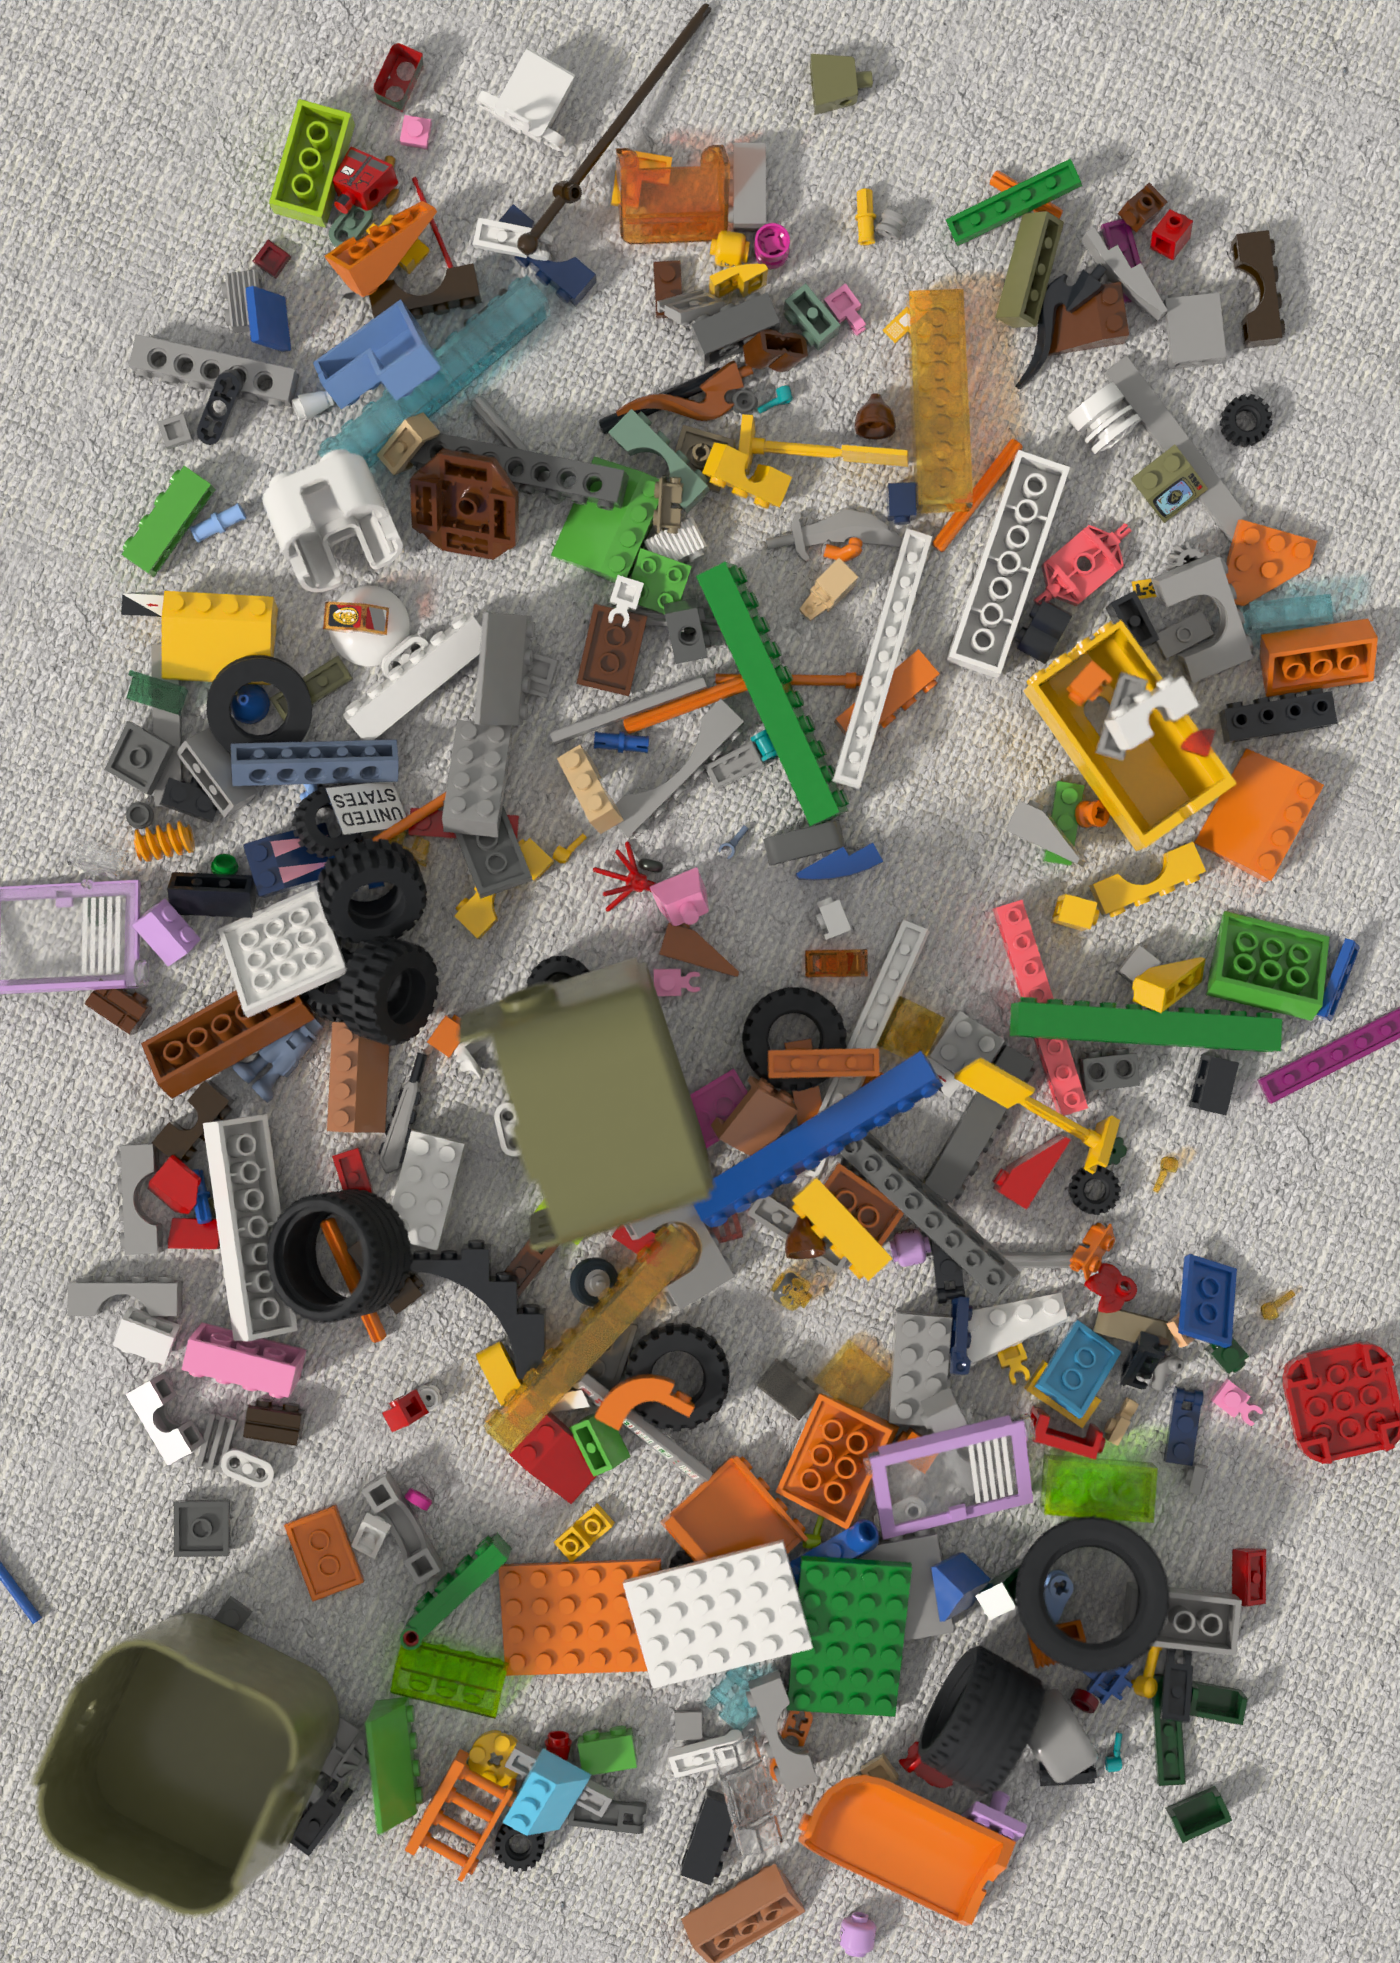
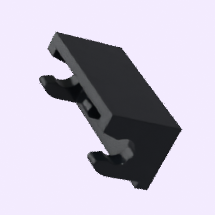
[1189,1054,1239,1116]
[1120,1331,1170,1389]

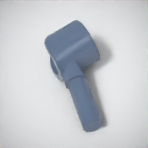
[719,825,749,859]

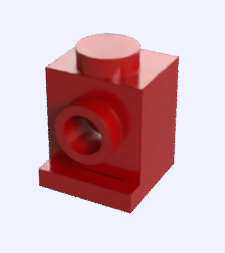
[382,1389,429,1432]

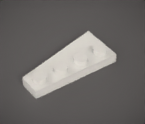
[967,1293,1068,1367]

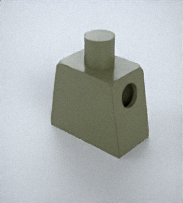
[810,54,873,115]

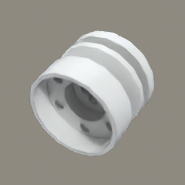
[1067,382,1141,455]

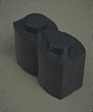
[1015,599,1072,664]

